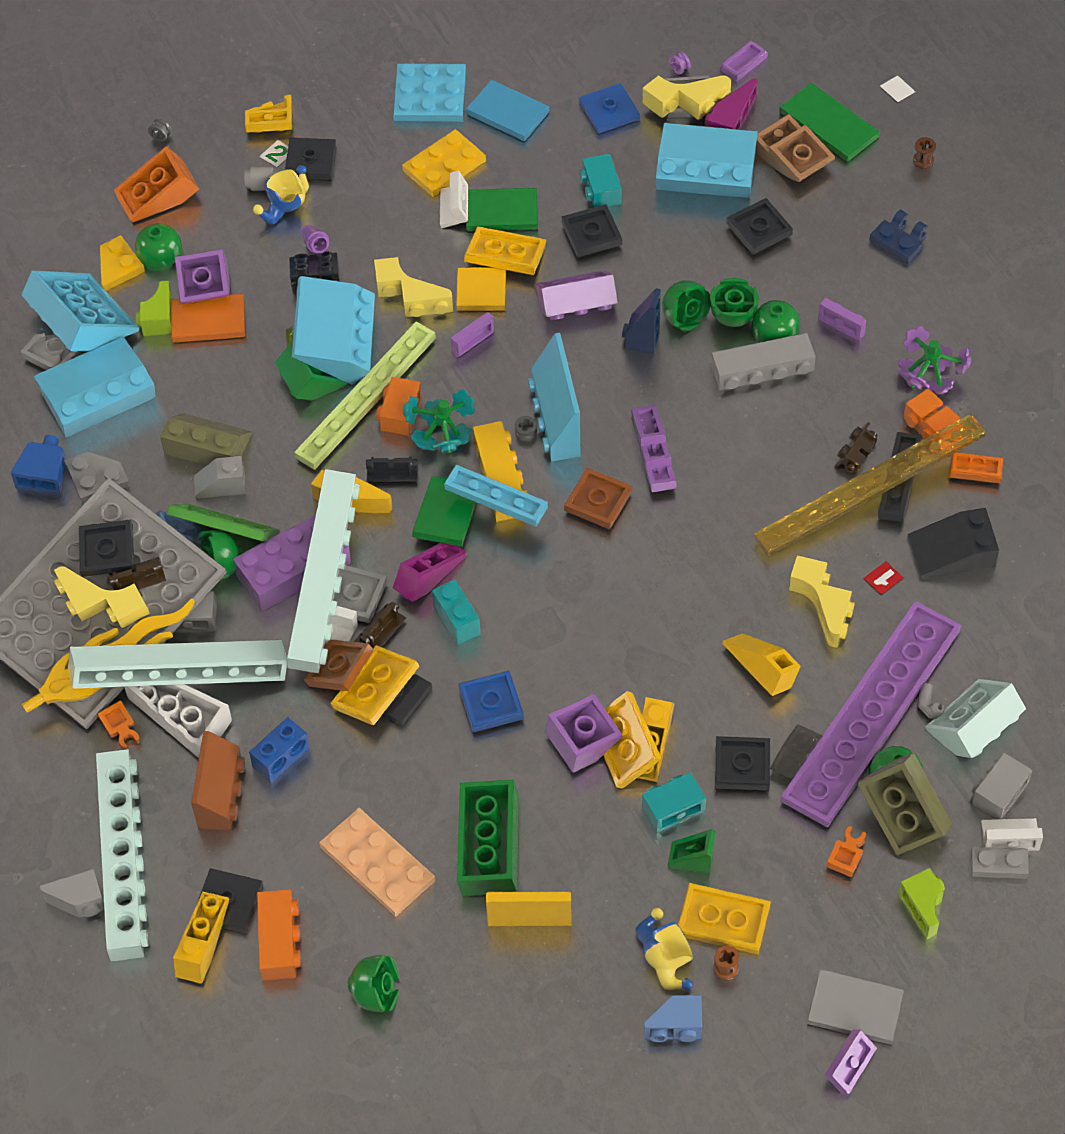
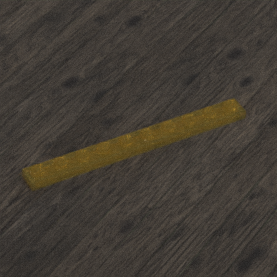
[754,414,985,557]

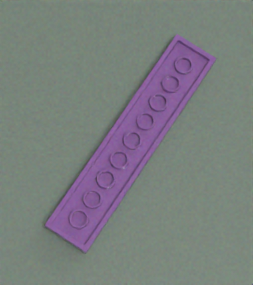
[781,601,961,828]

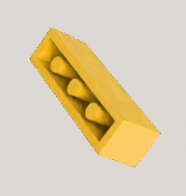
[473,421,528,522]

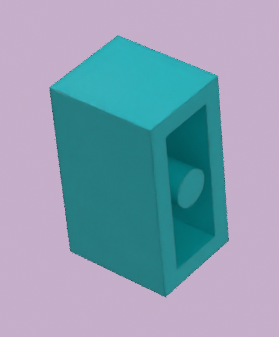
[579,154,622,207]
[432,579,481,645]
[642,772,706,833]

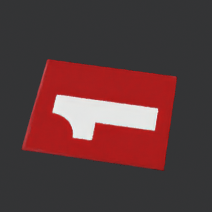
[864,561,904,595]

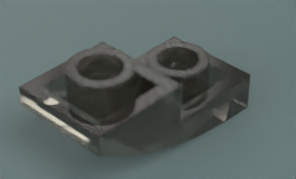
[770,724,822,780]

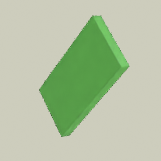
[167,504,280,541]

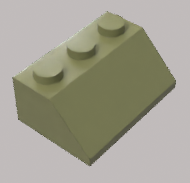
[160,413,252,466]
[857,752,952,855]

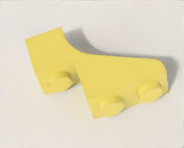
[642,75,731,120]
[374,257,453,317]
[789,555,855,648]
[54,566,150,628]

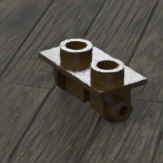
[834,422,878,473]
[109,557,166,590]
[354,602,406,649]

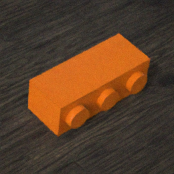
[257,889,301,981]

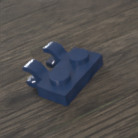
[869,209,928,264]

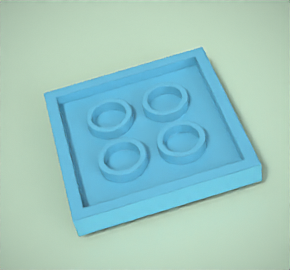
[394,64,466,122]

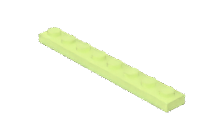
[294,322,436,470]

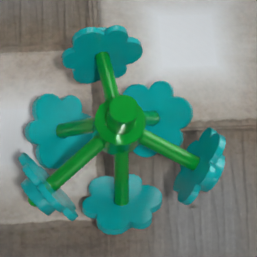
[403,389,475,453]

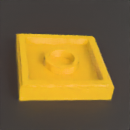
[456,267,506,311]

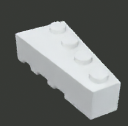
[124,684,232,758]

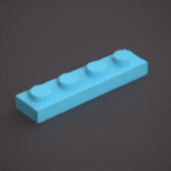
[444,465,548,527]

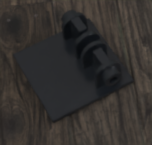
[289,251,339,289]

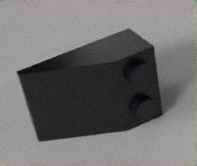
[907,508,999,579]

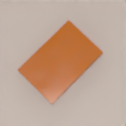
[171,294,246,343]

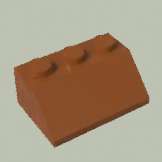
[191,731,245,831]

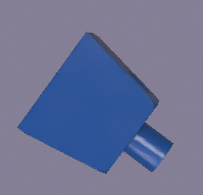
[11,435,66,494]

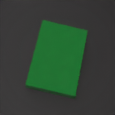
[466,188,538,231]
[412,476,477,546]

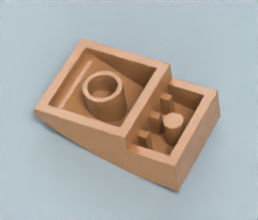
[755,114,835,182]

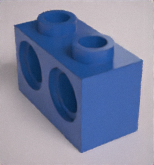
[249,717,309,783]

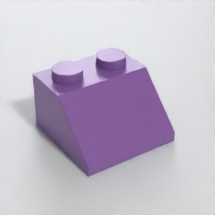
[175,249,230,304]
[545,694,622,773]

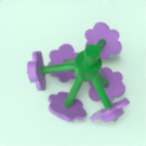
[898,326,971,395]

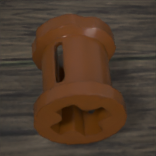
[913,137,936,169]

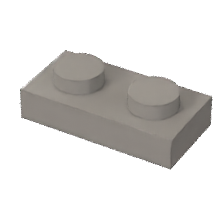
[971,847,1029,879]

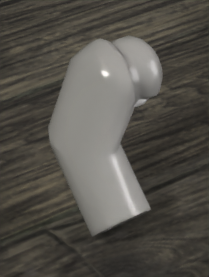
[918,683,944,719]

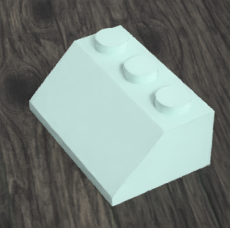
[925,679,1026,758]

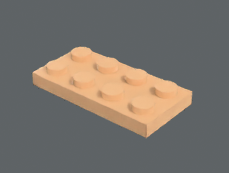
[319,808,435,917]

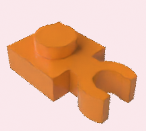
[97,700,140,750]
[826,826,866,877]

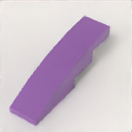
[631,405,677,492]

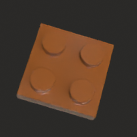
[564,468,632,529]
[304,639,373,691]

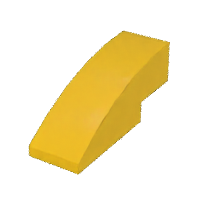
[311,470,393,513]

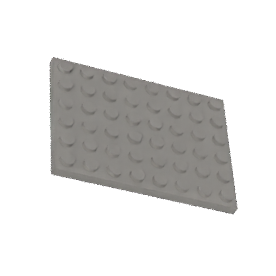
[0,478,227,730]

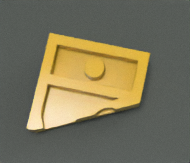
[245,95,292,133]
[100,235,145,291]

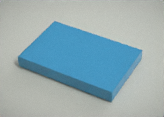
[466,79,550,142]

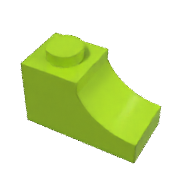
[136,281,172,336]
[898,868,945,939]

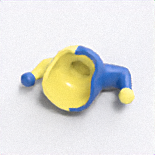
[253,165,309,225]
[636,908,693,991]

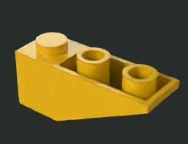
[722,633,801,696]
[638,697,675,782]
[173,892,229,984]

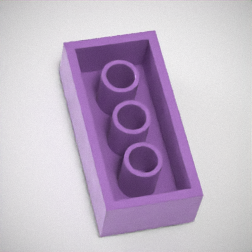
[233,515,351,612]

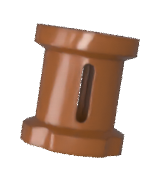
[713,945,740,980]

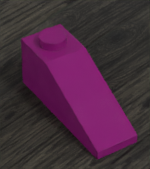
[705,78,758,130]
[393,543,467,602]

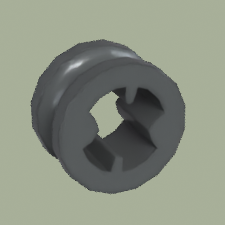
[148,119,172,142]
[515,416,537,441]

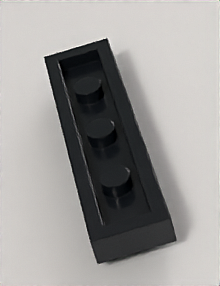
[878,432,922,522]

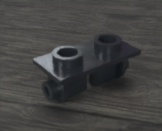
[366,456,418,482]

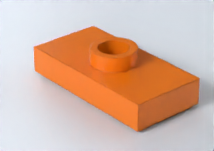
[950,452,1003,484]

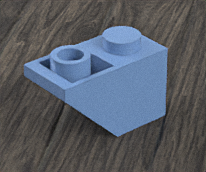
[644,995,702,1042]

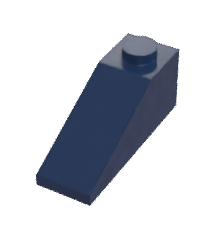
[622,288,661,354]

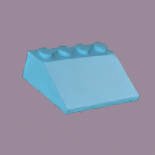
[656,123,758,198]
[22,271,139,352]
[292,276,375,385]
[528,333,581,462]
[33,337,156,438]

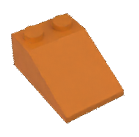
[114,146,199,222]

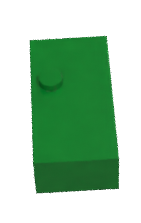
[457,779,519,896]

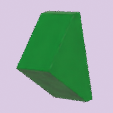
[668,829,715,874]

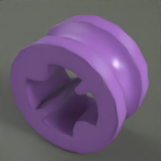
[669,51,691,75]

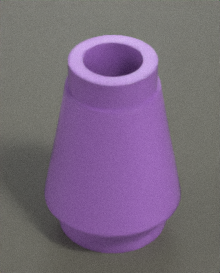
[301,225,329,253]

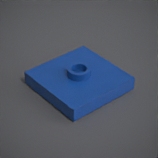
[579,83,640,134]
[458,671,524,732]

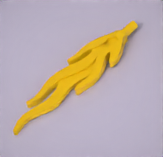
[22,598,195,713]

